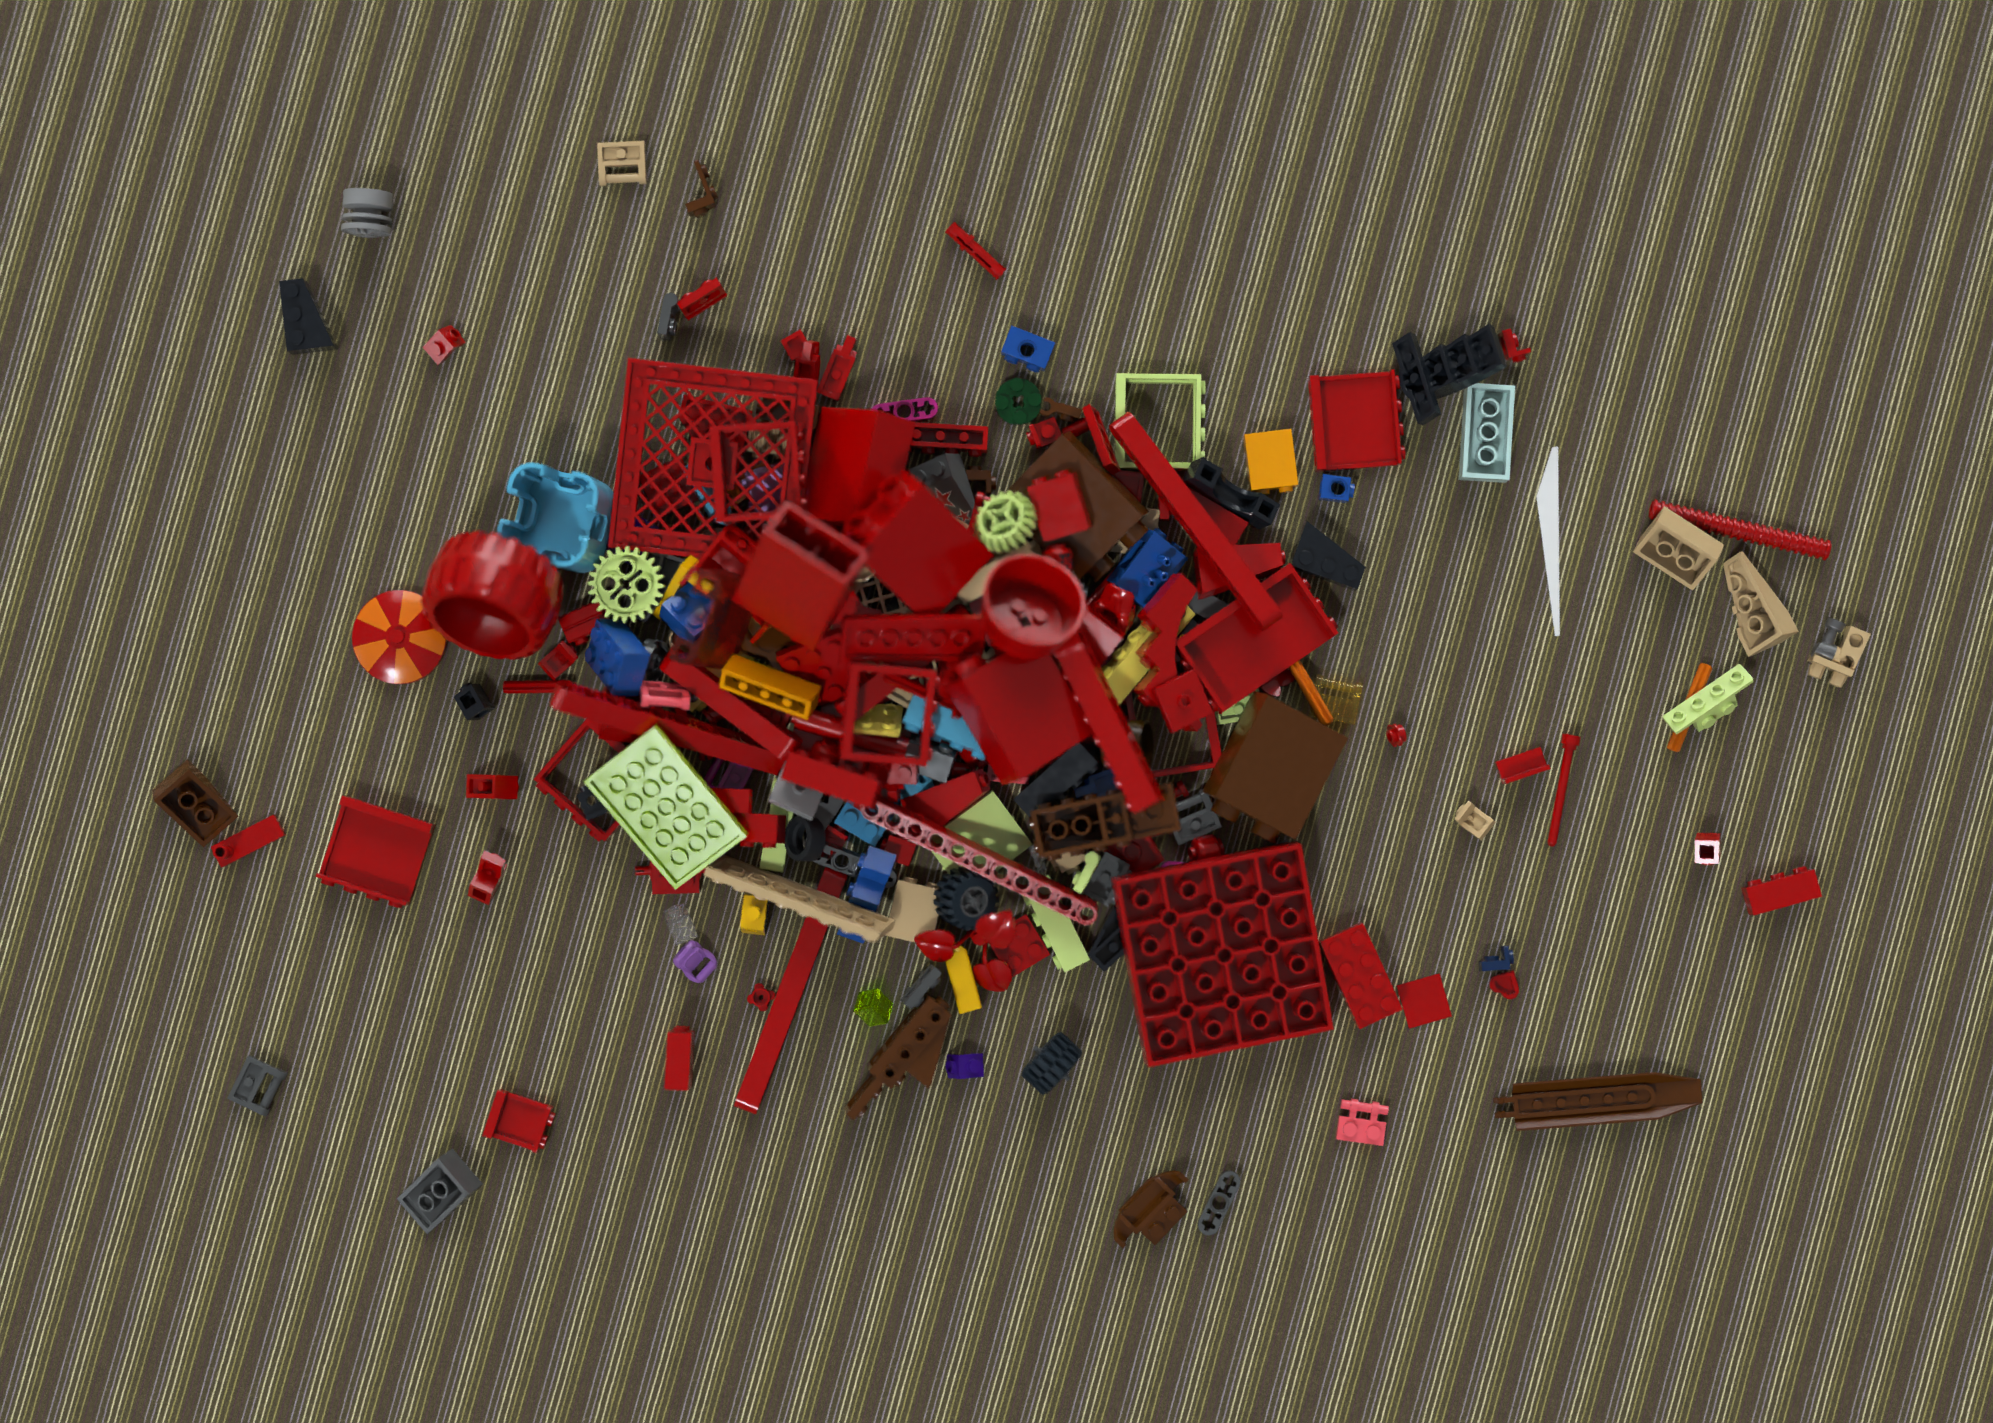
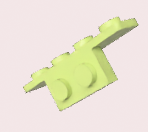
[1663,664,1753,734]

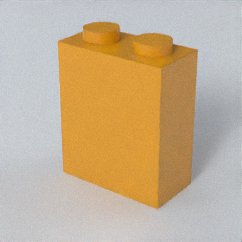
[1243,429,1298,495]

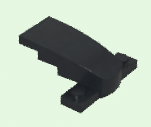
[1392,324,1507,425]

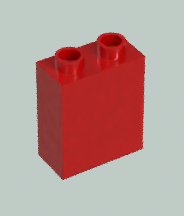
[804,407,915,536]
[842,470,994,614]
[732,502,870,652]
[944,642,1094,785]

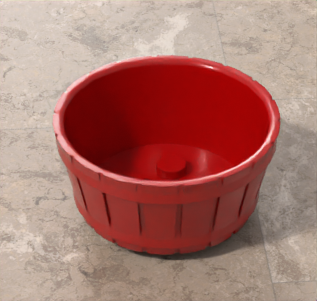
[982,554,1086,659]

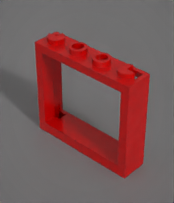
[709,421,808,522]
[838,662,940,767]
[1121,684,1221,778]
[534,719,627,842]

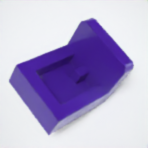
[945,1053,984,1079]

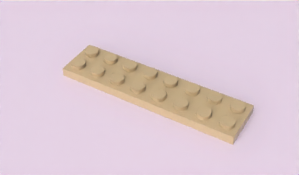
[704,855,895,942]

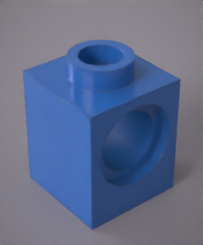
[1318,474,1355,503]

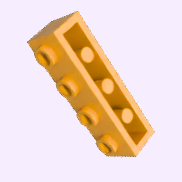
[719,654,821,720]

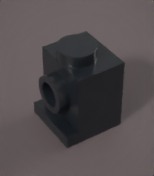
[453,682,496,720]
[576,785,609,821]

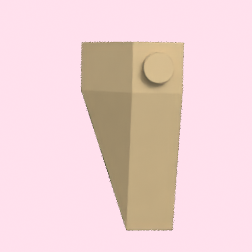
[1723,551,1799,657]

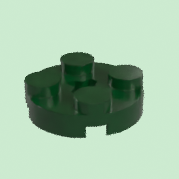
[995,378,1042,426]

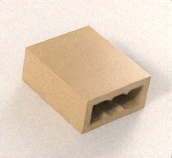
[885,876,939,942]

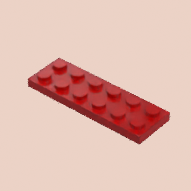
[839,614,986,662]

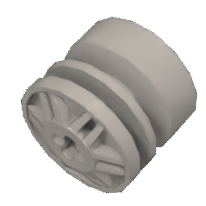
[341,188,393,238]

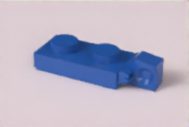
[1073,769,1122,799]

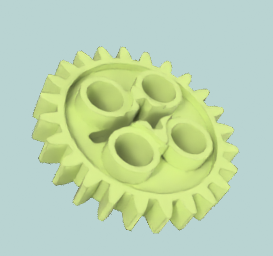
[587,546,666,623]

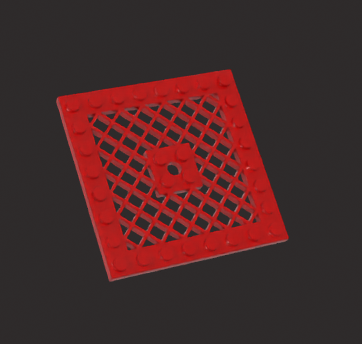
[608,358,818,558]

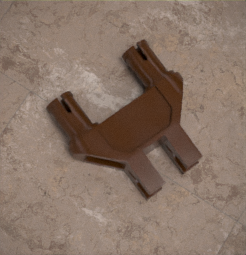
[730,618,797,673]

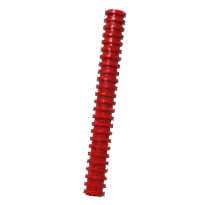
[1648,499,1832,561]

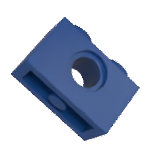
[1001,325,1055,373]

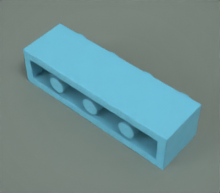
[901,695,986,761]

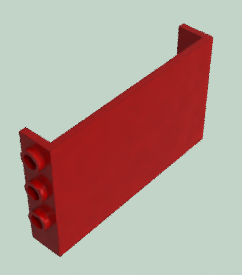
[1175,563,1338,715]

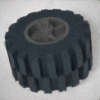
[933,867,999,931]
[1021,1032,1082,1095]

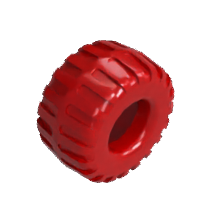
[421,531,564,660]

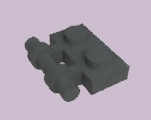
[900,964,942,1009]

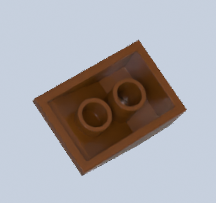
[152,759,239,847]

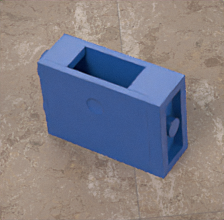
[1107,528,1188,608]

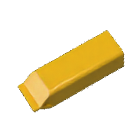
[945,942,982,1014]

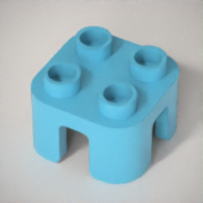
[497,463,614,573]

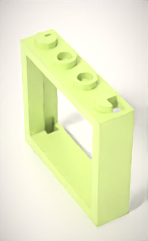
[1115,373,1206,471]

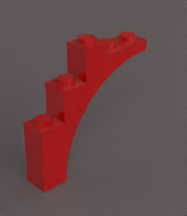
[1134,574,1203,732]

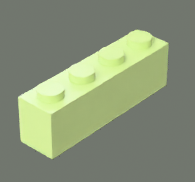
[1022,874,1090,972]

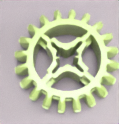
[973,490,1037,554]

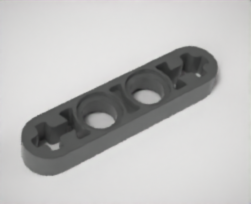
[814,841,897,888]

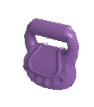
[673,940,717,983]

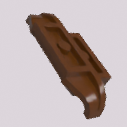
[1114,1171,1189,1248]

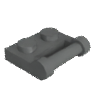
[657,293,681,341]
[1173,788,1222,846]
[227,1055,288,1116]

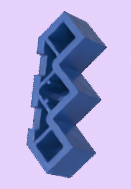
[837,846,896,944]

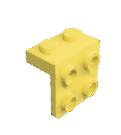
[853,704,903,737]

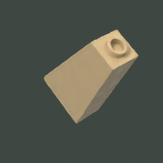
[956,540,1043,605]

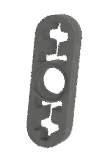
[1197,1170,1240,1235]

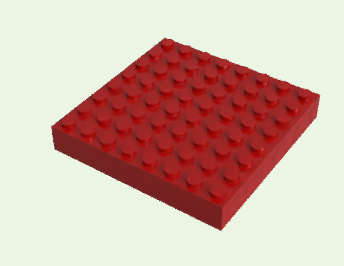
[1111,841,1334,1068]

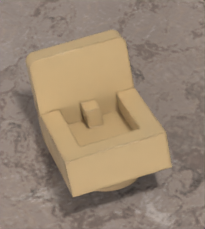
[1455,801,1496,841]

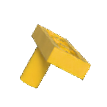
[653,555,716,620]

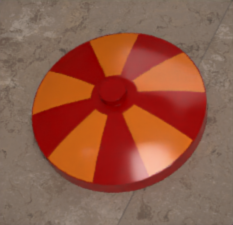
[352,590,447,684]

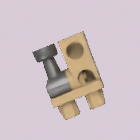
[1807,617,1871,688]

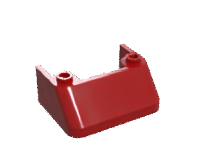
[679,525,770,644]

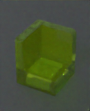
[853,988,893,1027]

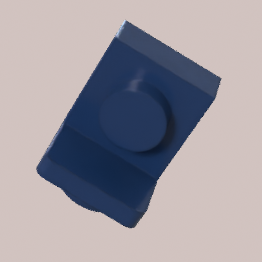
[1478,945,1514,971]

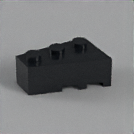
[1290,521,1366,591]
[1087,904,1124,972]

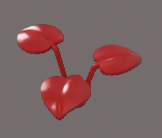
[914,909,1015,992]

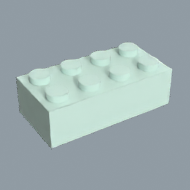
[1459,383,1515,483]

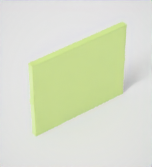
[931,790,1033,874]

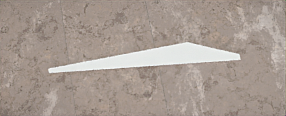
[1536,447,1560,636]

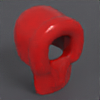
[1092,583,1136,633]

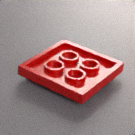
[776,628,869,708]

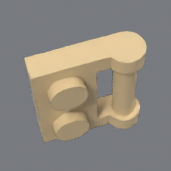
[597,141,647,186]

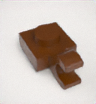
[1039,398,1082,423]

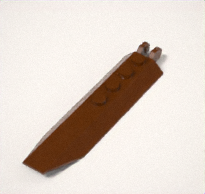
[1493,1072,1703,1131]

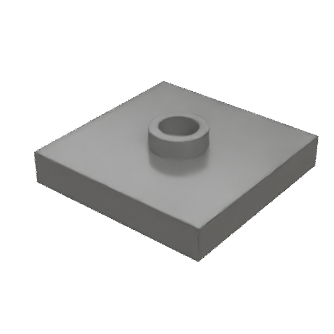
[768,761,823,821]

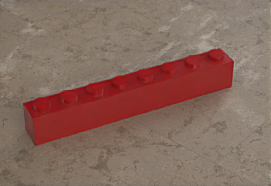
[1052,629,1165,814]

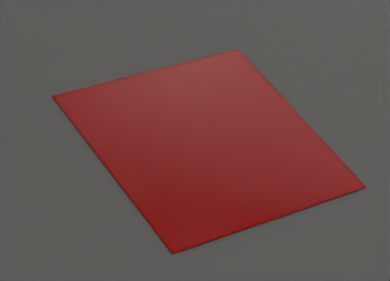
[1396,973,1452,1029]

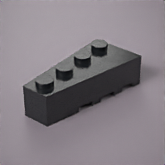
[1013,733,1102,816]

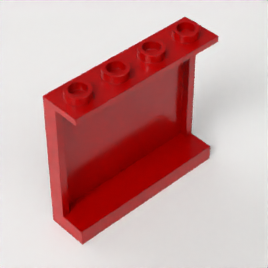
[1308,369,1405,472]
[315,795,436,909]

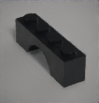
[1183,457,1280,529]

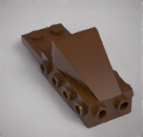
[1029,783,1182,861]
[844,992,952,1120]

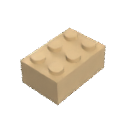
[1633,506,1724,591]

